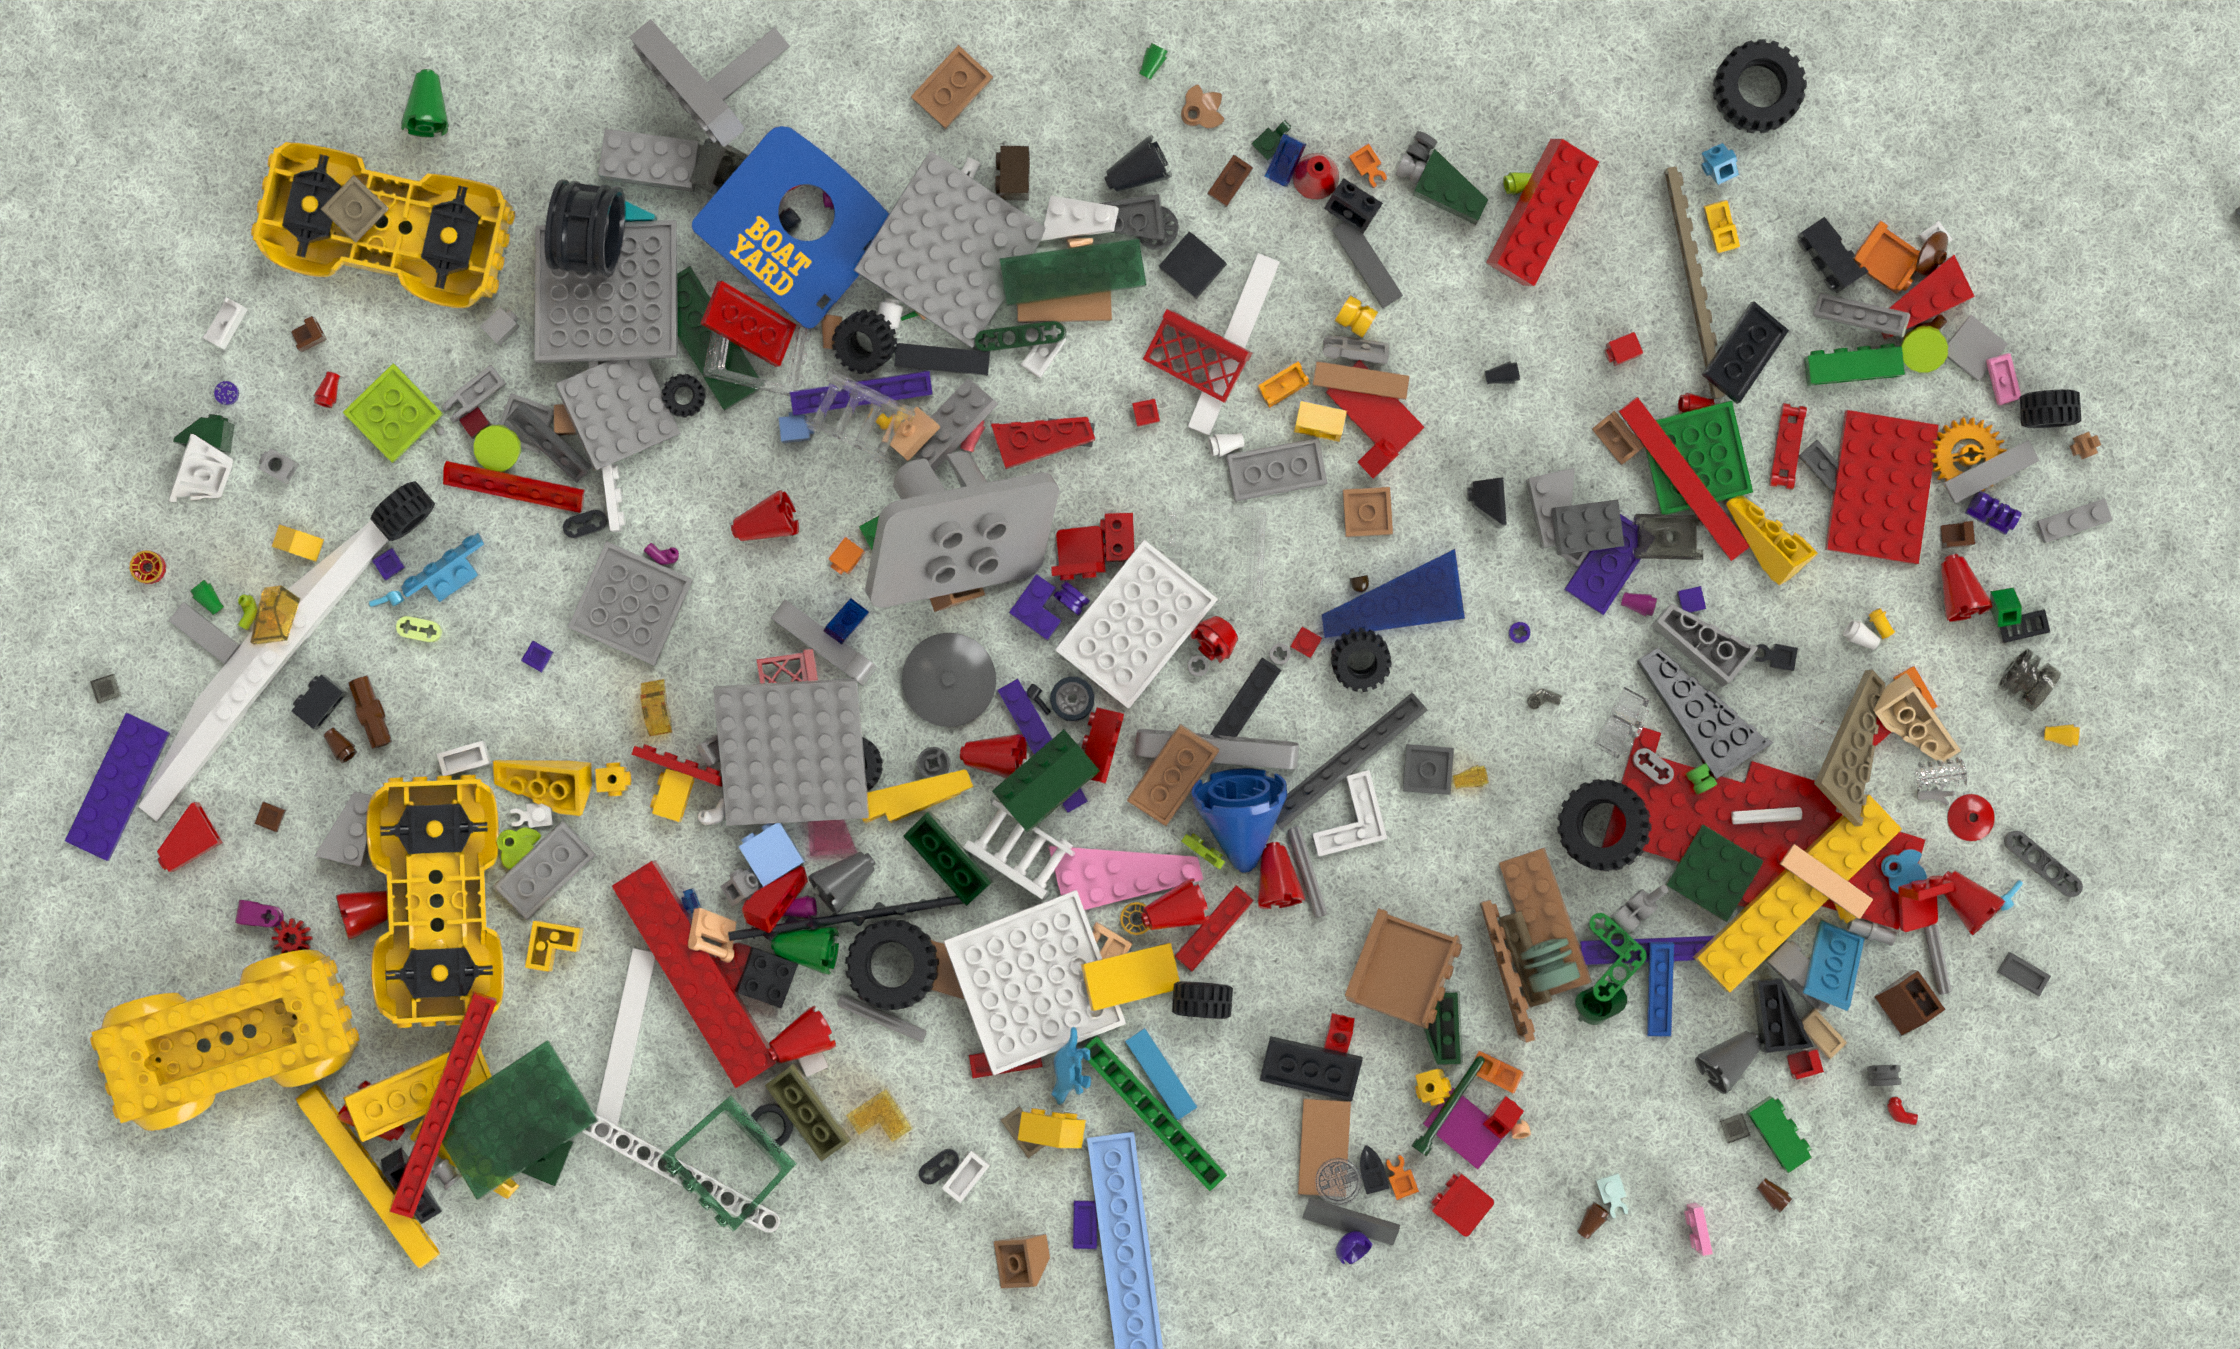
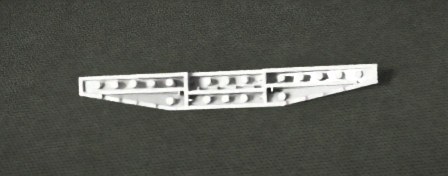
[139,521,388,822]

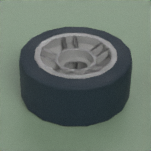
[1050,676,1095,721]

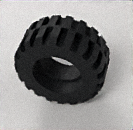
[1713,39,1807,134]
[1557,779,1652,872]
[845,919,939,1010]

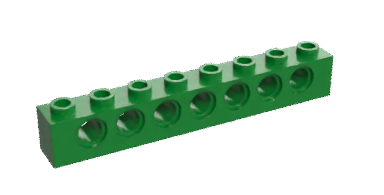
[1083,1035,1227,1191]

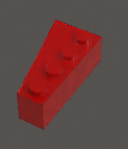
[1881,255,1975,340]

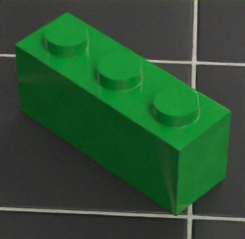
[1746,1096,1812,1173]

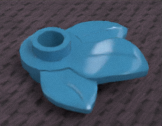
[1881,849,1927,894]

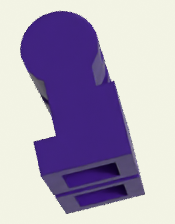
[1965,491,2022,535]

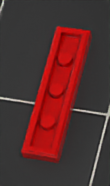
[1174,885,1254,972]

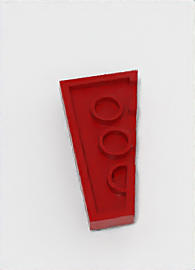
[991,417,1095,469]
[631,744,723,787]

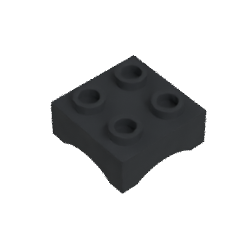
[735,946,798,1009]

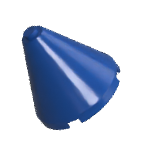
[1192,768,1287,873]

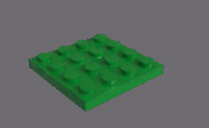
[1645,401,1753,516]

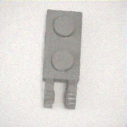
[1323,335,1389,364]
[441,365,506,423]

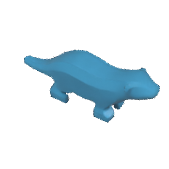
[1051,1027,1091,1105]

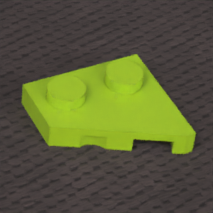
[1181,833,1225,870]

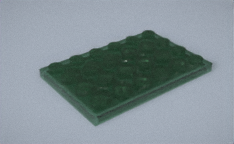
[442,1040,599,1200]

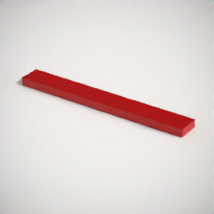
[1618,397,1750,561]

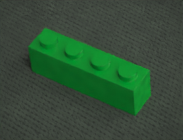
[1804,343,1905,386]

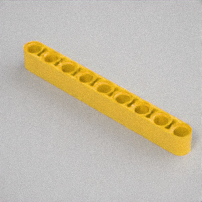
[296,1084,440,1269]

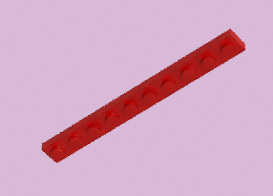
[389,991,497,1218]

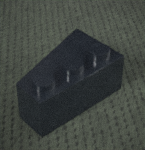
[1797,217,1869,294]

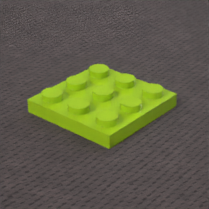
[343,363,444,463]

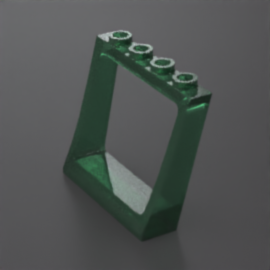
[661,1095,797,1232]

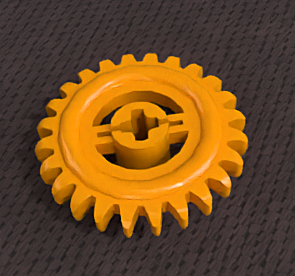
[1930,417,2007,492]

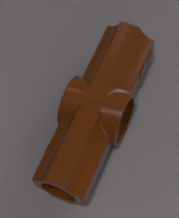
[348,675,392,749]

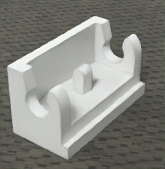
[202,297,248,350]

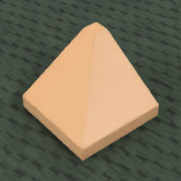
[1066,237,1093,254]

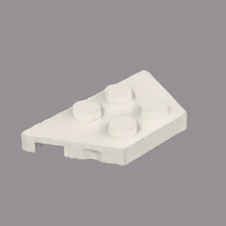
[169,434,233,502]

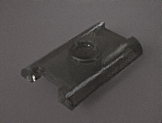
[1633,514,1703,560]

